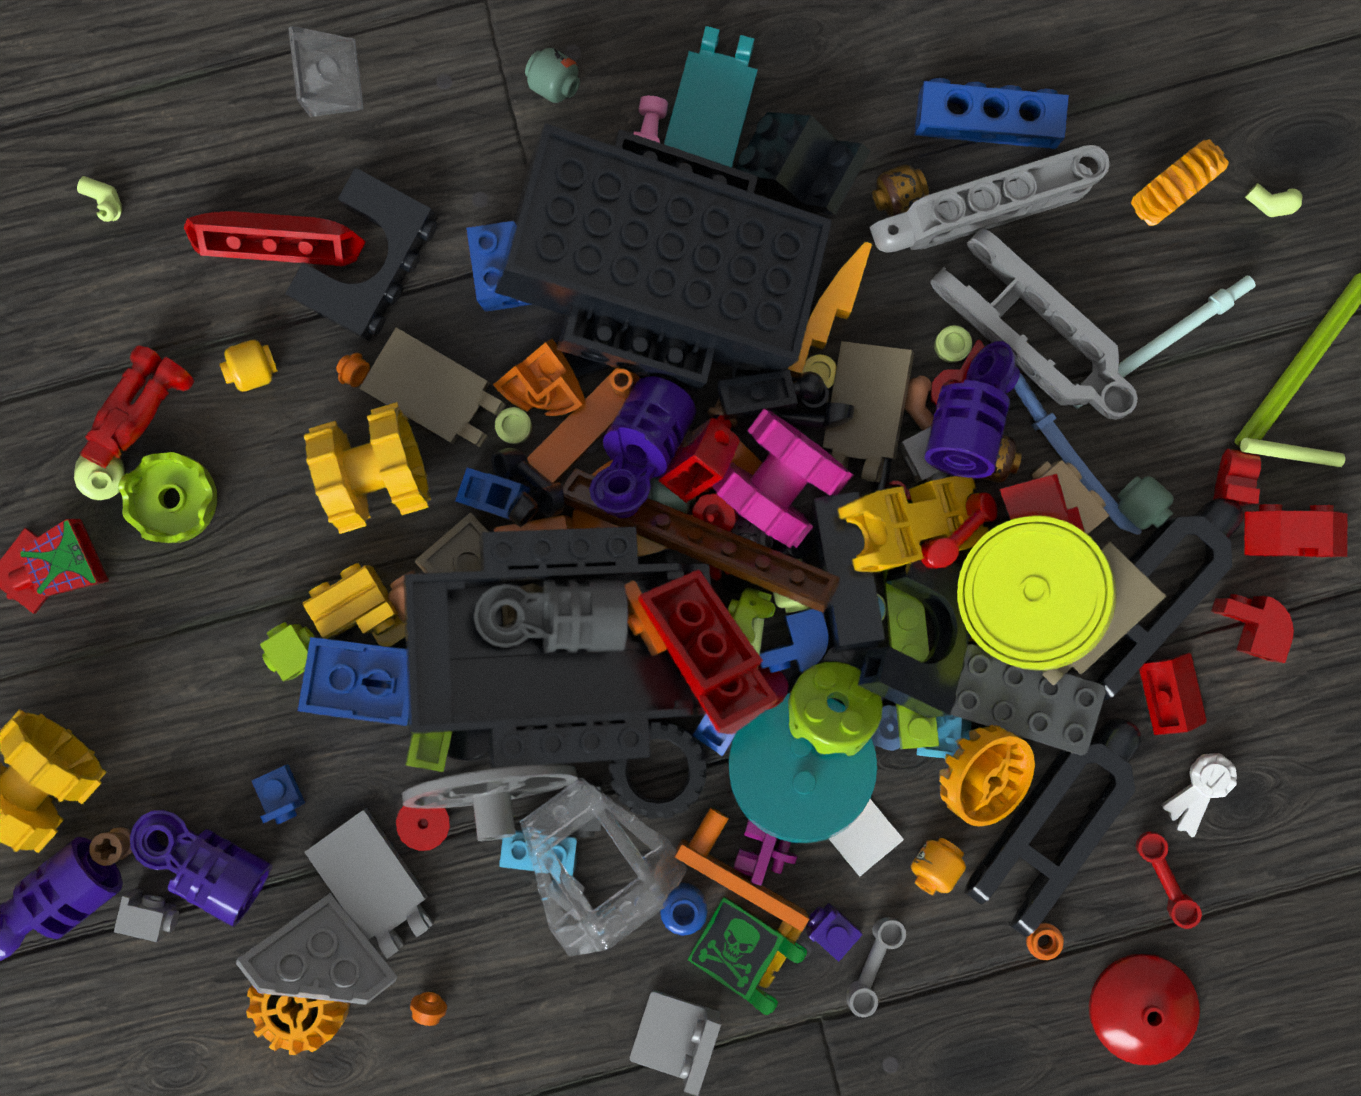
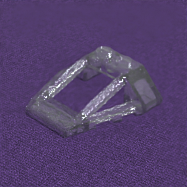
[520,777,688,957]

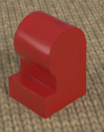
[1213,449,1261,506]

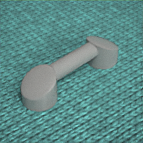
[846,917,906,1017]

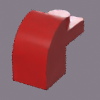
[1211,594,1294,663]

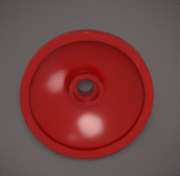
[1089,954,1200,1065]

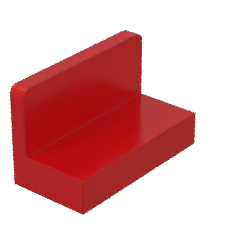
[1139,653,1207,735]

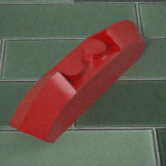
[184,211,366,266]

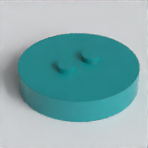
[729,693,877,843]

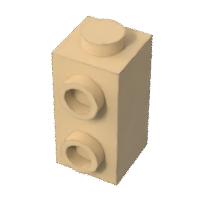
[1030,460,1110,534]

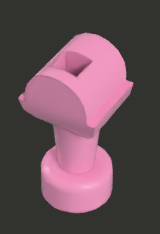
[633,95,668,143]

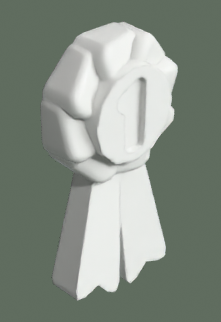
[1161,753,1237,837]

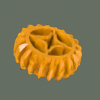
[1131,139,1229,226]

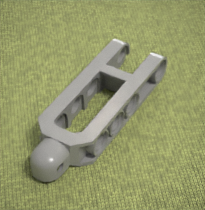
[870,145,1110,253]
[930,228,1138,420]

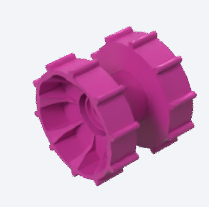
[712,409,853,548]

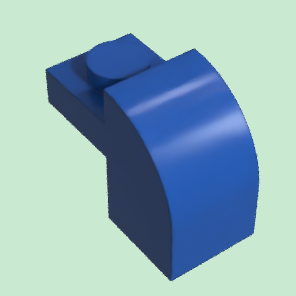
[455,467,531,521]
[760,608,828,673]

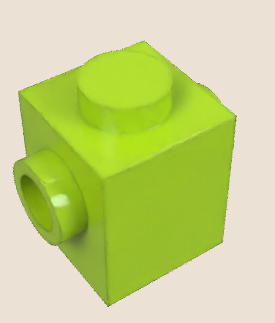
[260,622,315,681]

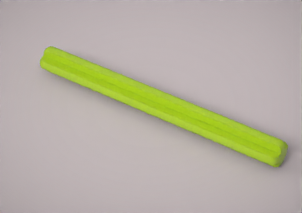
[1235,273,1361,447]

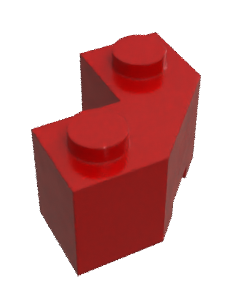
[1244,504,1348,557]

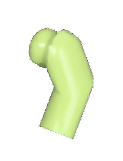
[77,176,123,222]
[1245,183,1303,217]

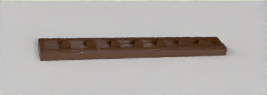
[562,468,840,613]

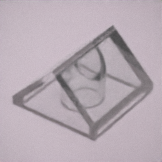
[288,26,364,117]

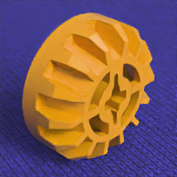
[939,725,1035,826]
[246,985,350,1055]

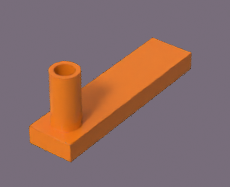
[527,368,641,484]
[675,807,809,932]

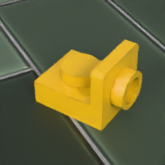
[355,601,405,647]

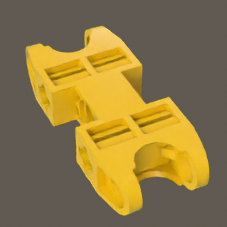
[838,476,989,572]

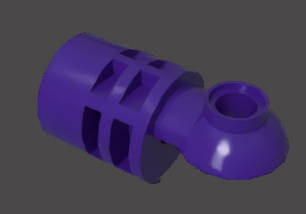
[924,341,1020,478]
[589,376,696,518]
[130,810,272,927]
[0,837,123,961]

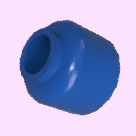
[660,883,708,936]

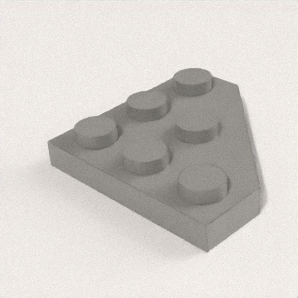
[236,893,397,1005]

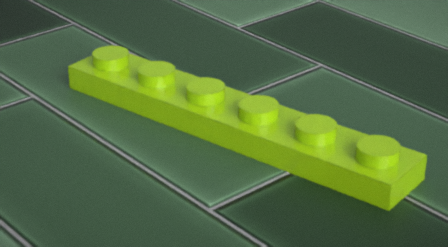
[882,569,939,749]

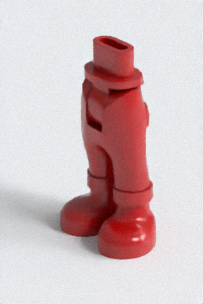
[80,345,194,468]

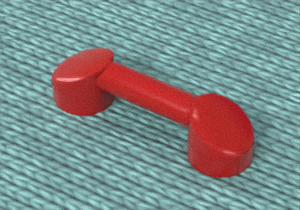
[921,492,998,568]
[1136,831,1202,929]

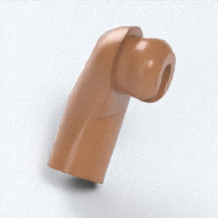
[905,376,934,431]

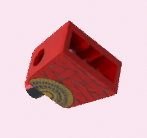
[658,414,740,503]

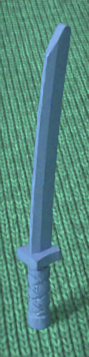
[1014,373,1141,534]

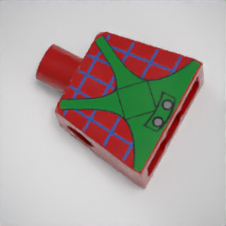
[8,519,109,597]

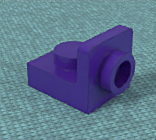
[805,903,863,962]

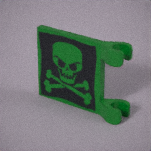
[688,897,808,1015]

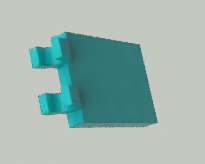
[664,26,758,167]

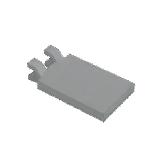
[305,808,434,959]

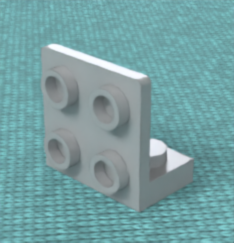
[630,990,721,1096]

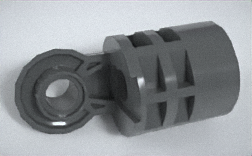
[474,579,628,653]

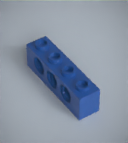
[915,78,1069,149]

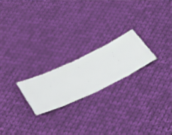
[829,799,904,877]

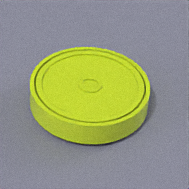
[957,516,1116,670]

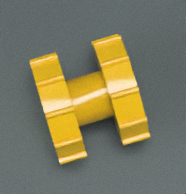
[304,402,431,534]
[0,709,106,853]

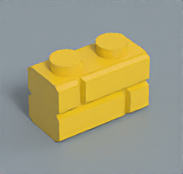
[303,563,389,640]

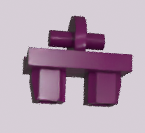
[734,819,798,886]

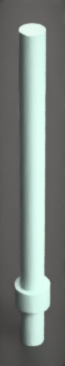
[1073,275,1256,409]

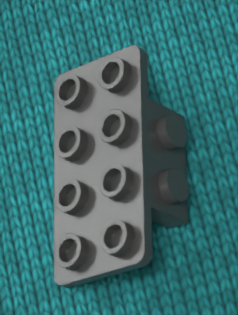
[951,644,1106,755]

